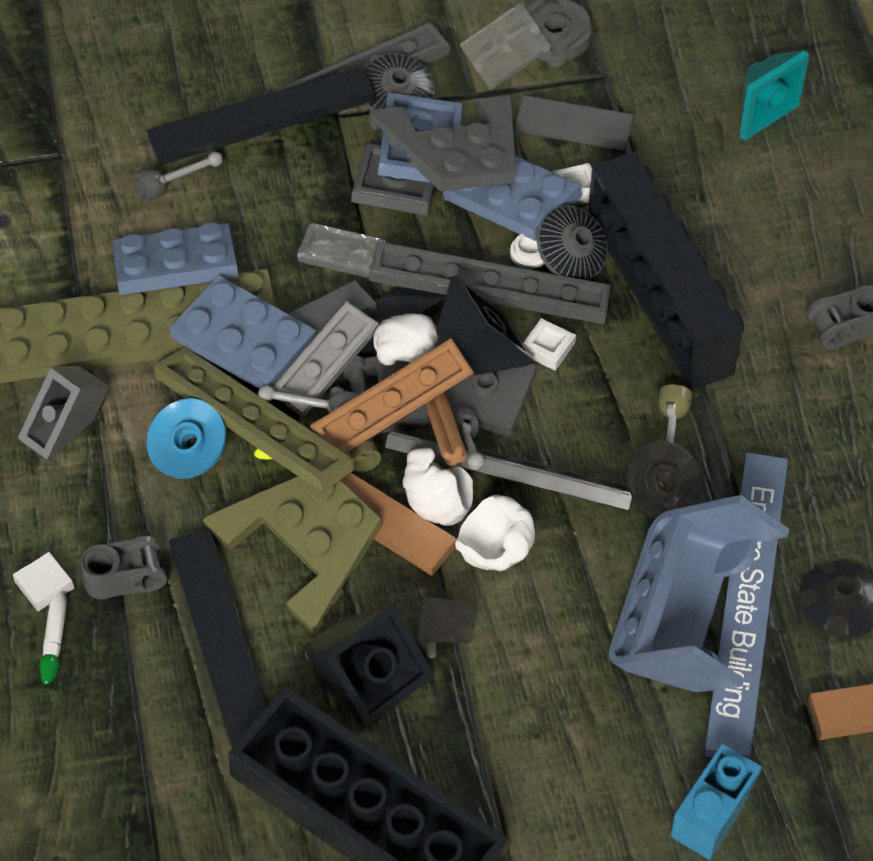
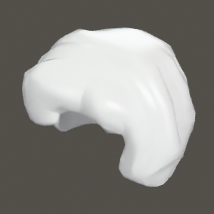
[373,313,442,365]
[403,448,473,526]
[455,495,535,571]

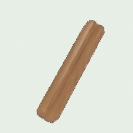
[425,393,467,467]

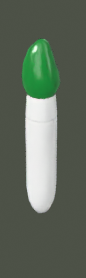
[39,591,67,685]

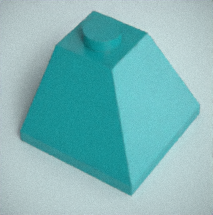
[739,50,809,141]

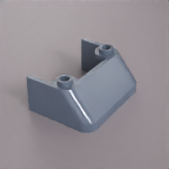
[609,495,789,692]

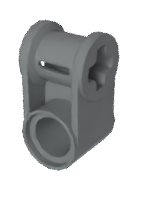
[806,285,873,350]
[81,536,167,599]

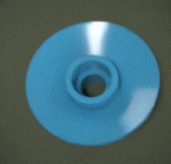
[146,398,227,479]

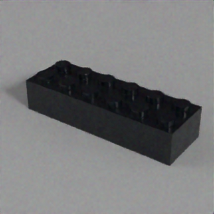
[588,152,745,390]
[228,686,509,861]

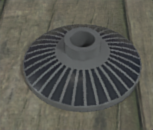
[364,54,434,110]
[536,205,607,280]

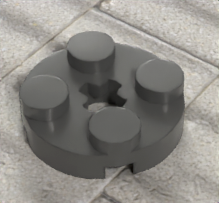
[518,0,592,67]

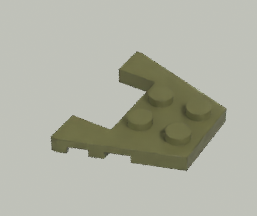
[203,476,382,635]

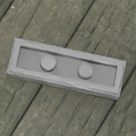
[272,301,379,418]

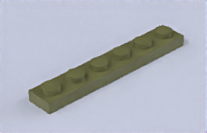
[154,347,353,492]

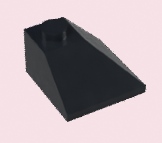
[436,276,534,375]
[303,603,435,727]

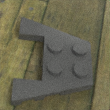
[369,95,516,192]

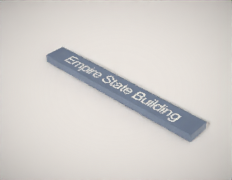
[704,452,788,760]

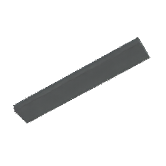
[255,22,450,139]
[369,241,610,324]
[385,428,634,510]

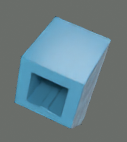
[671,744,762,860]

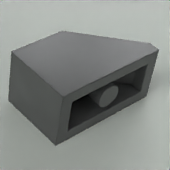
[18,366,109,460]

